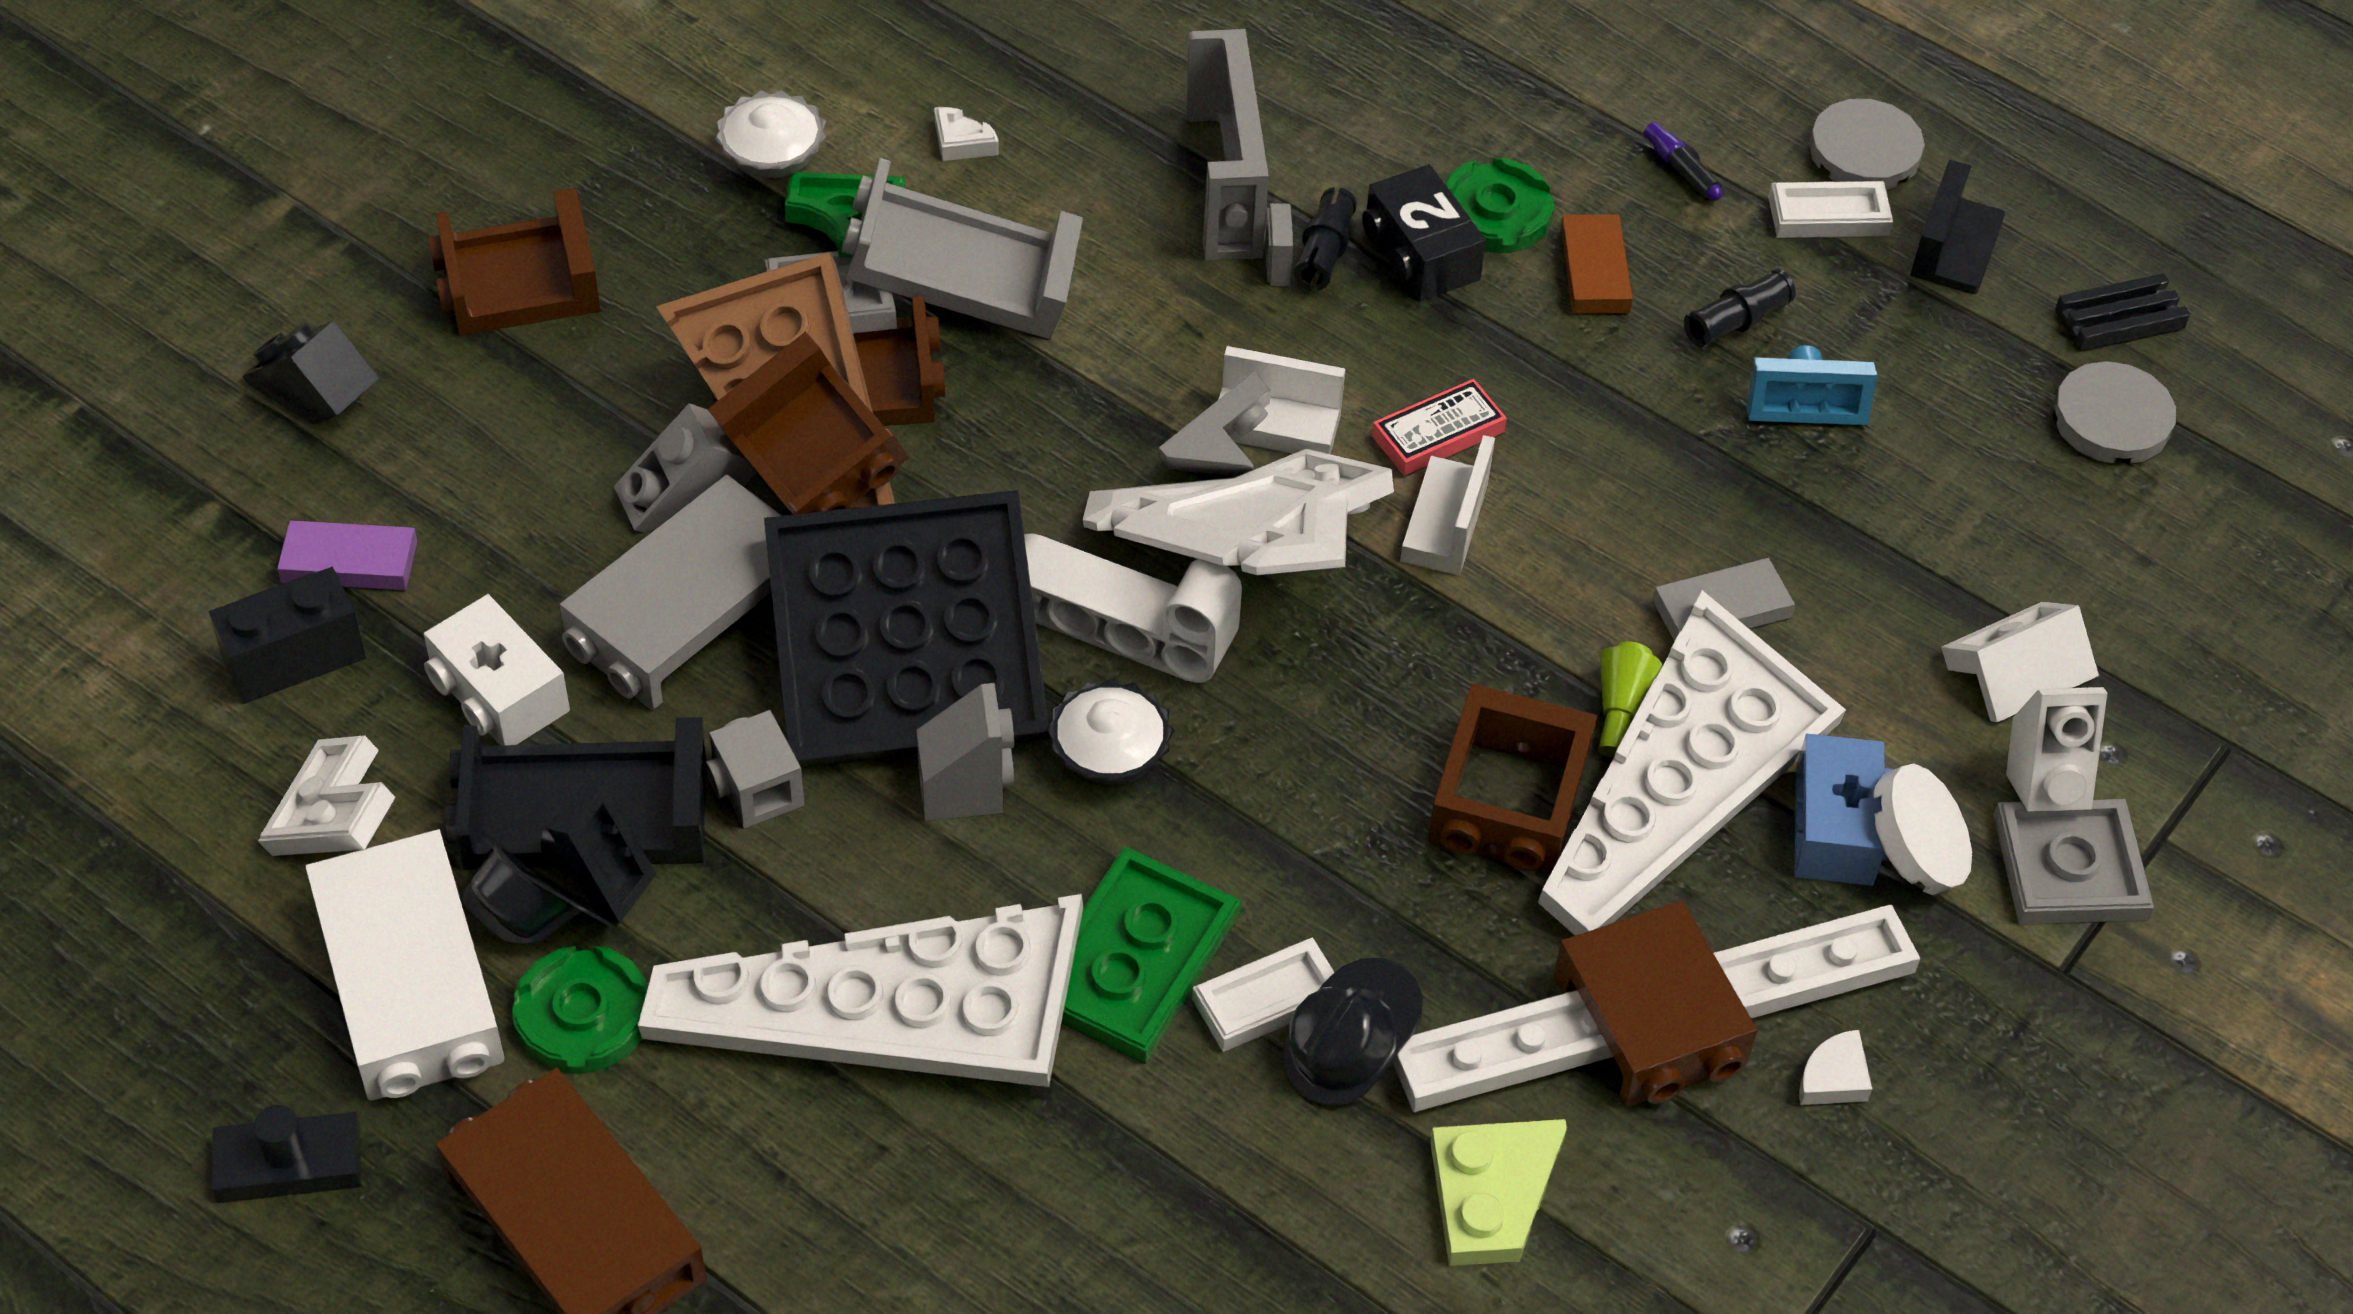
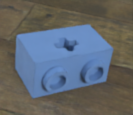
[1794,733,1894,886]

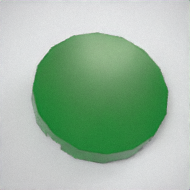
[1445,158,1554,253]
[512,946,647,1074]

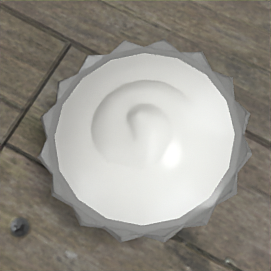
[714,90,826,178]

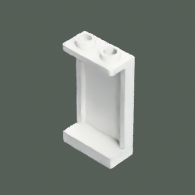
[305,829,505,1100]

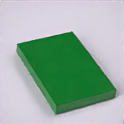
[1061,846,1242,1064]

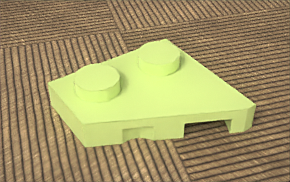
[1430,1119,1567,1266]

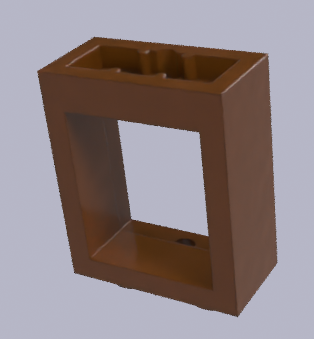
[1427,683,1597,874]

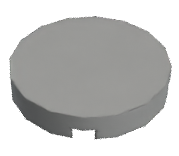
[1809,99,1925,190]
[2053,361,2176,464]

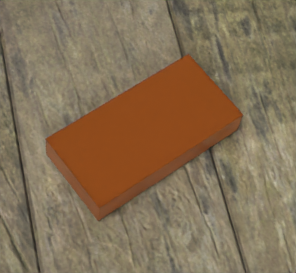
[1560,215,1633,313]

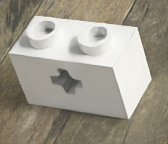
[424,594,570,745]

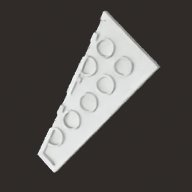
[1538,590,1846,936]
[638,894,1083,1087]

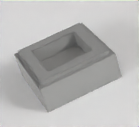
[1265,204,1293,286]

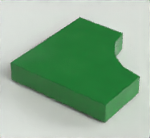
[785,172,905,258]

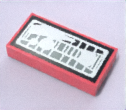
[1372,379,1507,476]

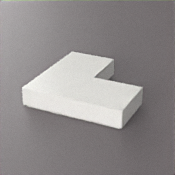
[258,735,395,856]

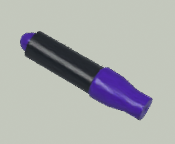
[1643,122,1722,201]

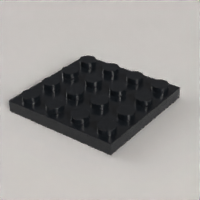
[764,490,1050,768]

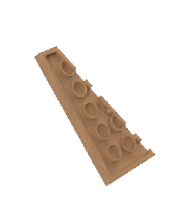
[656,252,895,508]

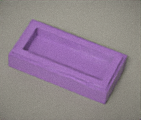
[277,520,417,590]

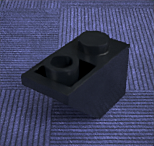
[242,320,380,424]

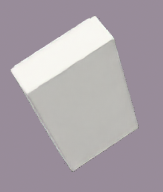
[1768,181,1893,238]
[1192,937,1334,1052]

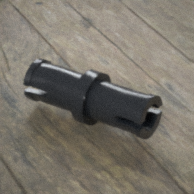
[1294,187,1357,290]
[1684,269,1796,348]

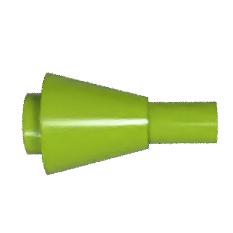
[1598,641,1663,758]

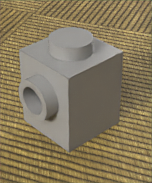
[704,710,805,829]

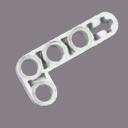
[1024,533,1242,683]

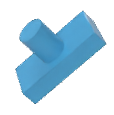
[1746,345,1877,425]

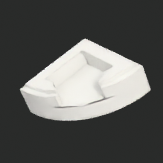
[934,107,999,161]
[1799,1030,1872,1105]

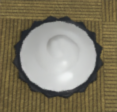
[1046,678,1175,787]

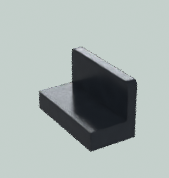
[1910,159,2005,294]

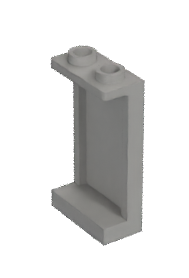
[1185,29,1269,261]
[841,158,1083,340]
[560,475,782,710]

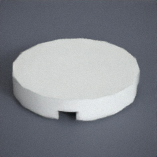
[1873,763,1972,895]

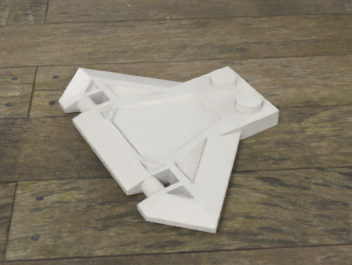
[1083,449,1394,575]

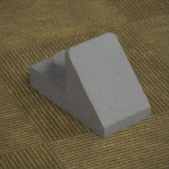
[1159,371,1270,477]

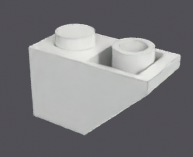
[2006,687,2107,812]

